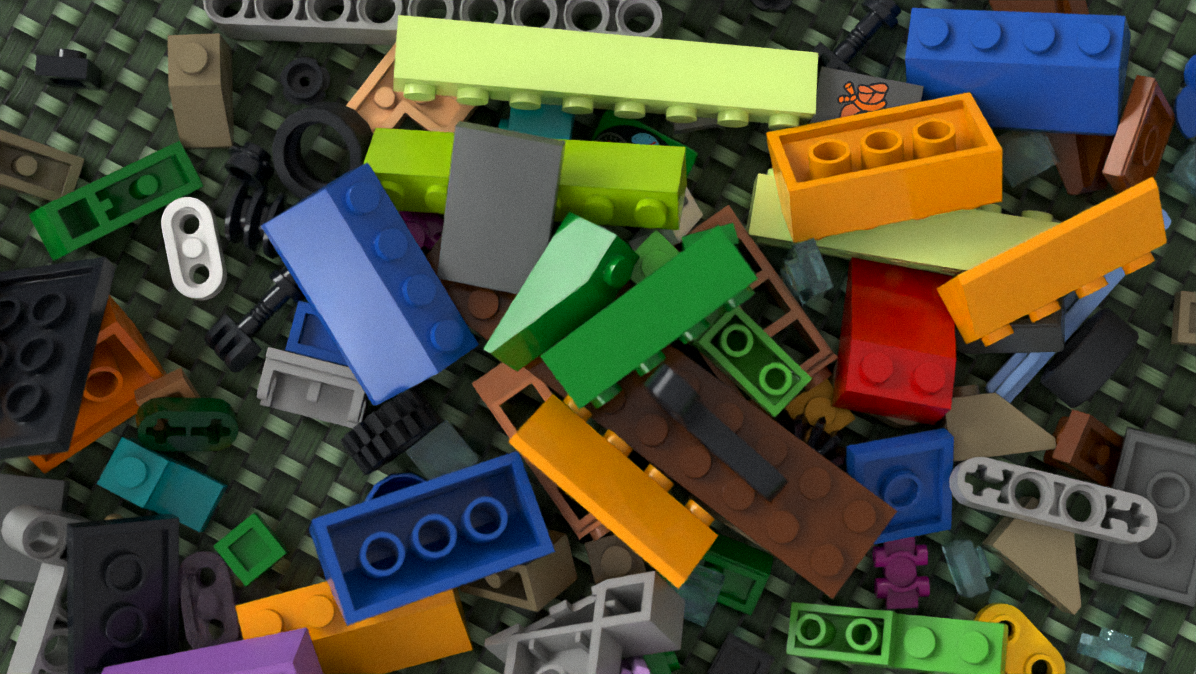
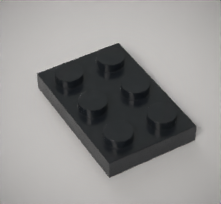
[67,514,179,674]

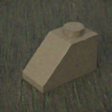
[168,33,234,150]
[937,385,1056,462]
[982,497,1081,615]
[459,529,578,612]

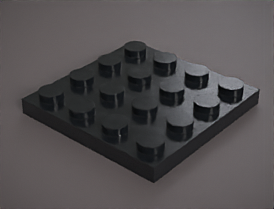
[0,257,116,460]

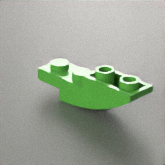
[629,229,812,417]
[786,602,1009,674]

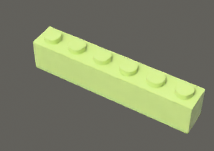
[746,168,1060,277]

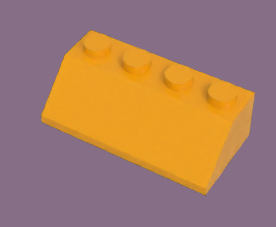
[766,92,1002,243]
[937,177,1167,347]
[508,394,718,589]
[235,581,473,674]

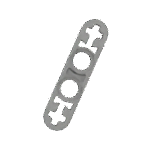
[949,457,1158,545]

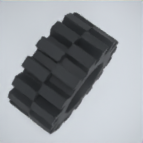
[340,386,442,476]

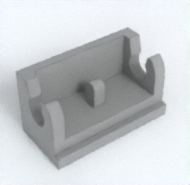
[257,347,369,428]

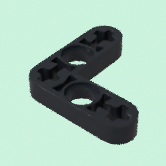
[644,363,789,503]

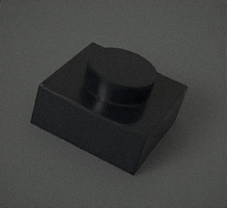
[34,49,102,91]

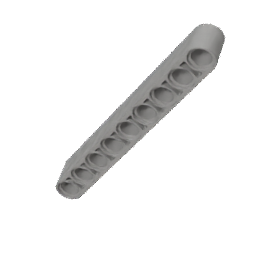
[203,0,664,45]

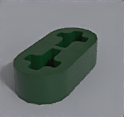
[135,397,239,451]

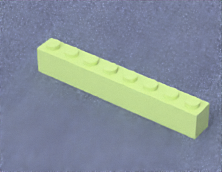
[393,15,818,131]

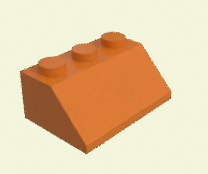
[28,295,167,474]

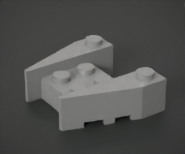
[484,571,685,674]

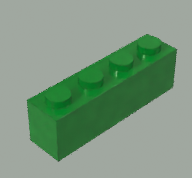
[540,225,758,409]

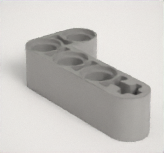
[1,504,90,674]

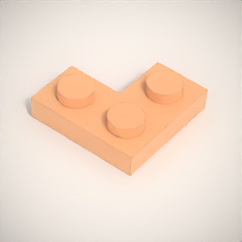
[346,42,478,134]

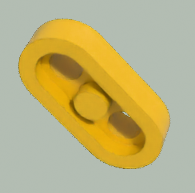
[974,603,1066,674]

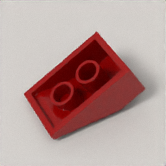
[831,257,956,425]

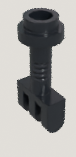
[811,0,902,80]
[204,266,306,372]

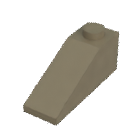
[0,129,84,202]

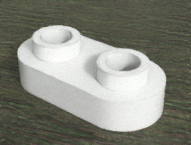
[161,197,227,300]

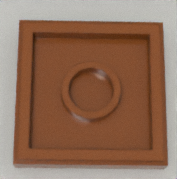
[1102,75,1175,194]

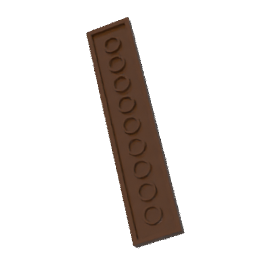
[425,235,897,599]

